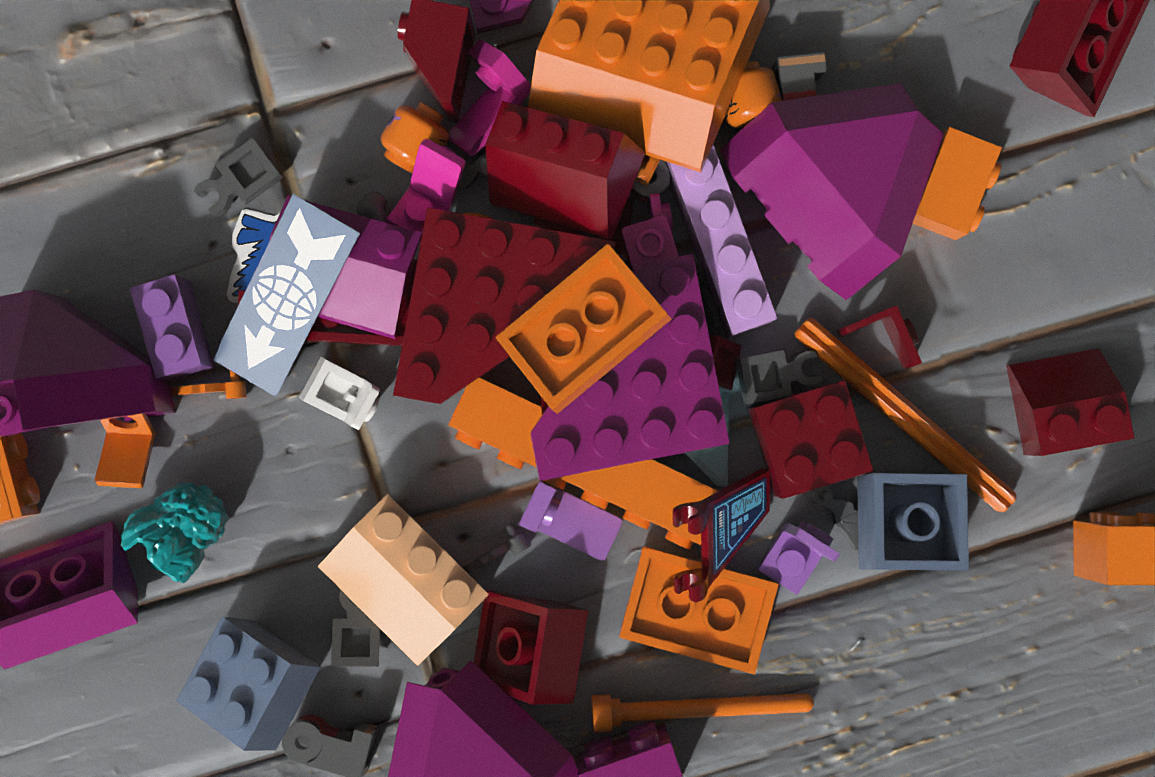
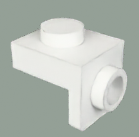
[299,357,380,430]

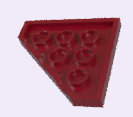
[393,207,616,404]

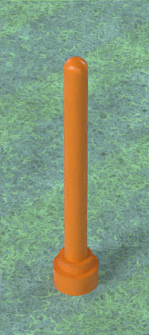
[591,693,814,733]

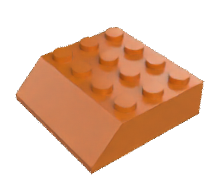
[528,0,770,173]

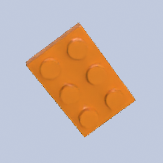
[495,244,672,414]
[618,546,779,675]

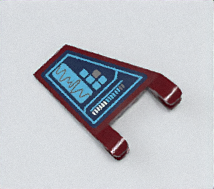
[673,468,770,602]

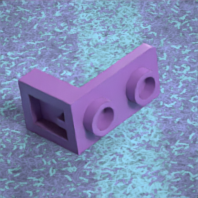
[518,481,622,561]
[756,521,840,595]

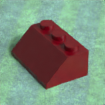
[1009,0,1150,117]
[485,101,645,241]

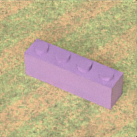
[666,145,777,339]

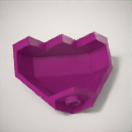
[720,83,944,300]
[0,290,176,437]
[388,660,578,777]

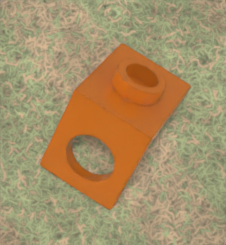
[95,414,156,488]

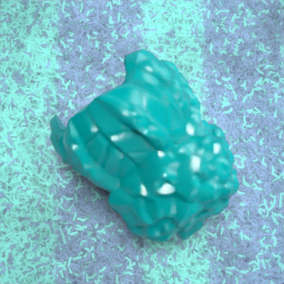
[121,482,229,583]

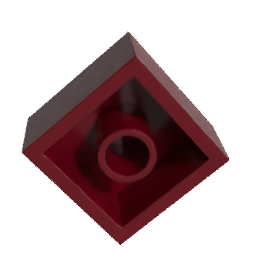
[748,380,873,499]

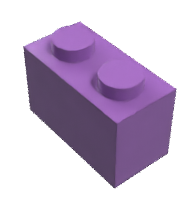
[129,275,215,381]

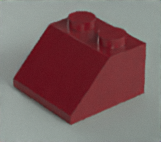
[398,0,476,123]
[1006,348,1135,456]
[473,590,588,705]

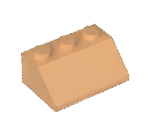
[318,494,489,666]

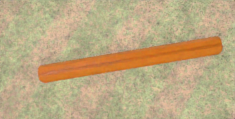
[794,317,1017,512]

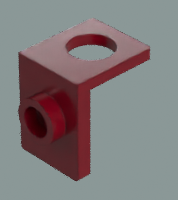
[837,305,922,369]

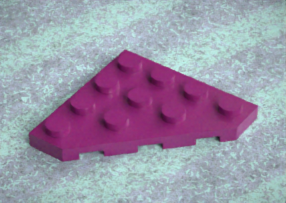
[530,254,730,481]

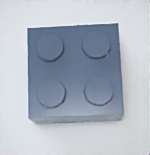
[857,473,969,571]
[176,616,321,751]

